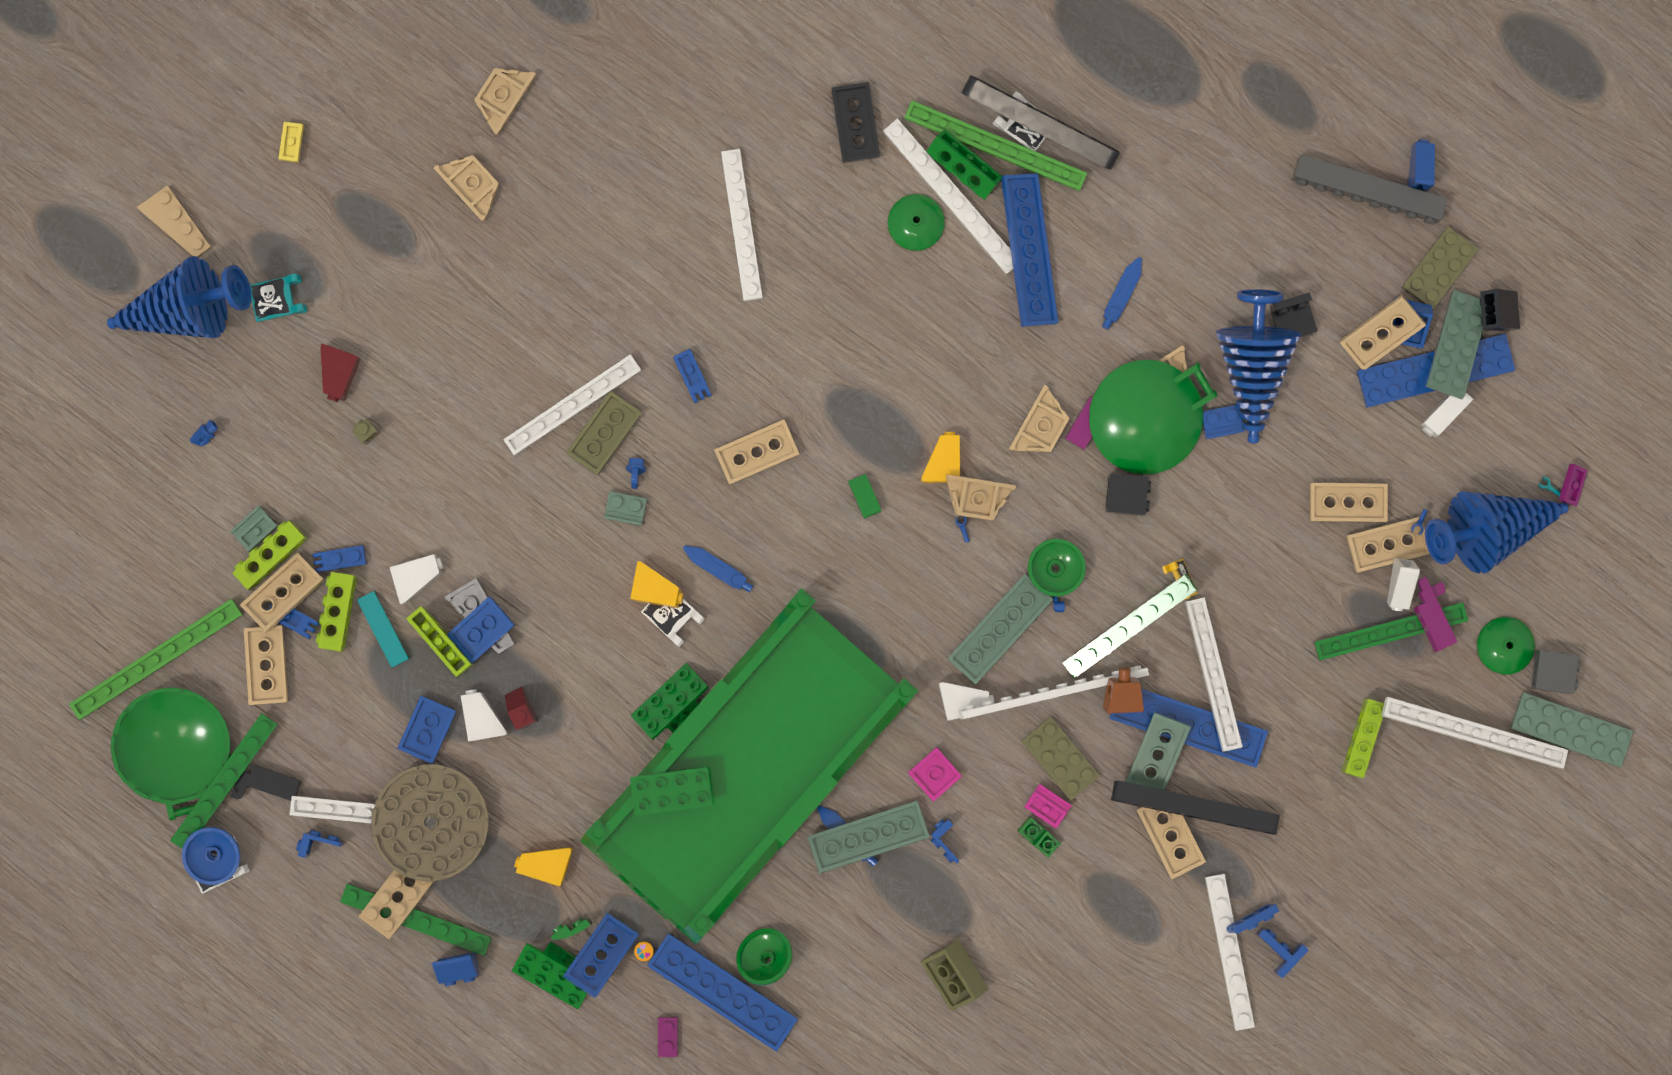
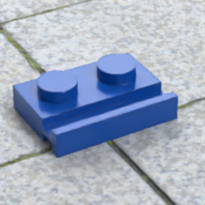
[1203,405,1244,440]

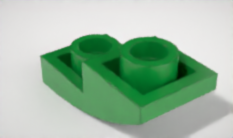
[848,474,881,519]
[1017,816,1061,858]
[551,918,592,940]

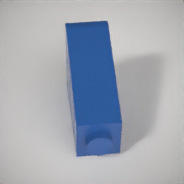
[1407,140,1435,192]

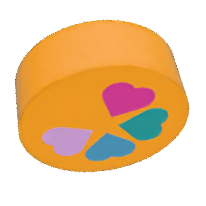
[634,941,654,961]

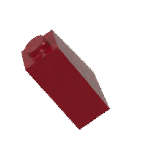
[321,343,361,403]
[505,687,539,730]

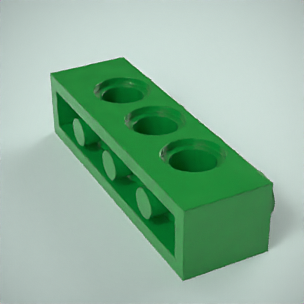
[926,129,1002,200]

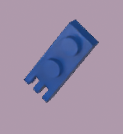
[673,349,712,403]
[312,545,367,573]
[268,603,319,640]
[1226,904,1279,934]

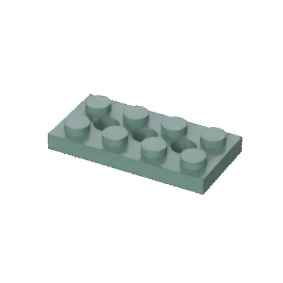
[1125,711,1191,790]

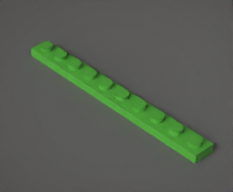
[904,101,1087,192]
[69,599,243,720]

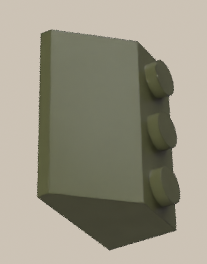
[921,939,989,1011]

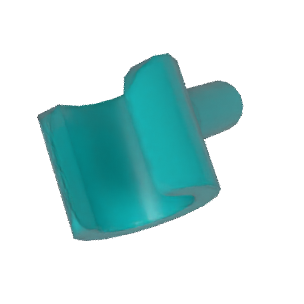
[1538,477,1561,497]

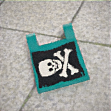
[250,273,307,322]

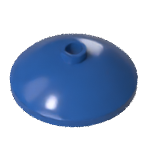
[182,827,240,885]

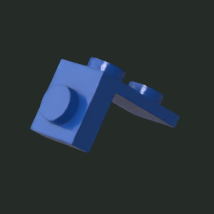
[931,819,959,864]
[296,830,344,858]

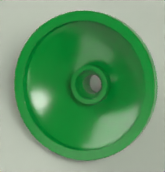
[888,194,945,251]
[1028,539,1086,597]
[1476,617,1535,675]
[736,928,793,985]

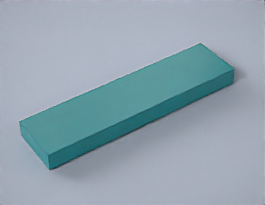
[357,591,409,668]

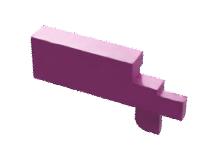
[1065,396,1092,450]
[1414,577,1457,652]

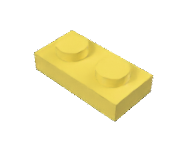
[279,122,304,163]

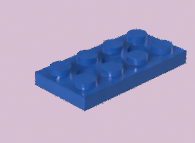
[563,913,639,999]

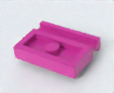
[1024,784,1072,829]

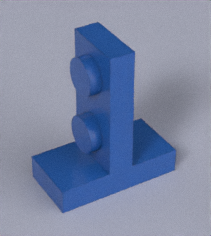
[1256,928,1309,979]

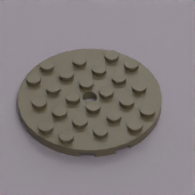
[371,764,489,881]

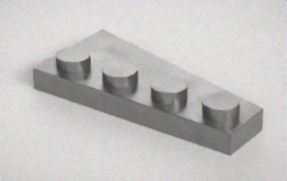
[444,578,516,654]

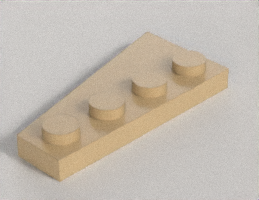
[136,186,212,257]

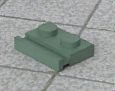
[604,491,647,526]
[230,505,278,552]

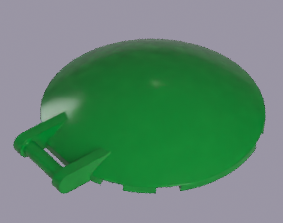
[1089,360,1218,475]
[111,688,230,821]

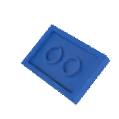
[447,596,515,663]
[397,696,457,764]

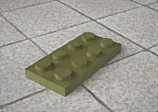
[1401,226,1479,310]
[566,391,642,475]
[1021,717,1100,801]

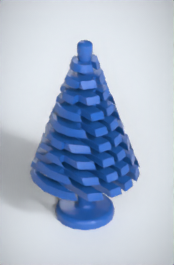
[107,256,252,338]
[1216,289,1301,444]
[1425,491,1568,574]

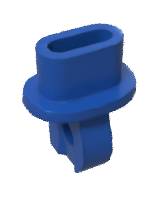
[190,419,218,446]
[626,458,646,489]

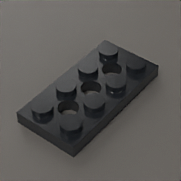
[831,82,880,163]

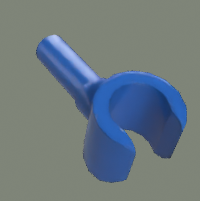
[1410,509,1428,535]
[955,516,969,543]
[1052,596,1065,612]

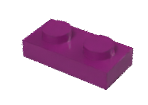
[1559,464,1588,506]
[658,1017,678,1057]

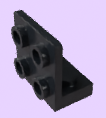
[1270,292,1317,337]

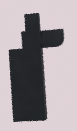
[231,765,302,801]

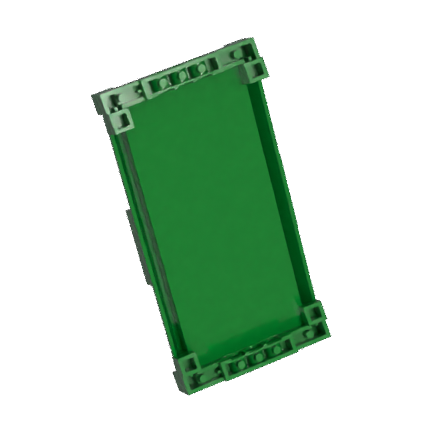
[580,588,918,944]

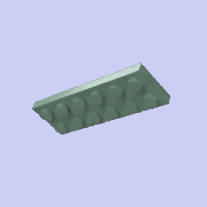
[1426,290,1483,400]
[947,574,1053,685]
[1510,692,1633,767]
[807,801,930,874]

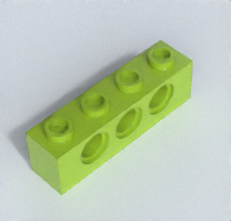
[232,521,308,591]
[316,572,357,652]
[406,606,474,677]
[1341,699,1384,778]

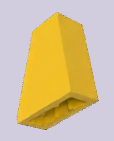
[921,432,960,483]
[630,561,684,608]
[514,847,574,886]

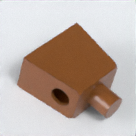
[1103,667,1144,713]

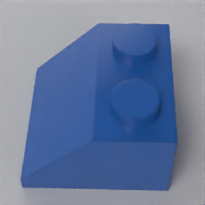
[1386,298,1433,349]
[432,952,480,986]

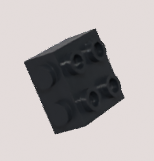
[1480,289,1520,332]
[1105,473,1151,516]

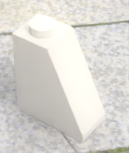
[1420,393,1473,438]
[390,554,444,605]
[1387,558,1420,611]
[938,682,995,721]
[461,689,509,741]

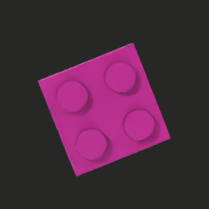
[908,747,962,802]

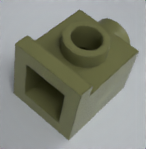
[352,418,380,445]

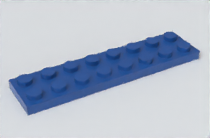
[1001,174,1058,327]
[1357,334,1516,408]
[1109,689,1268,768]
[647,933,798,1052]

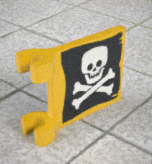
[1162,558,1198,601]

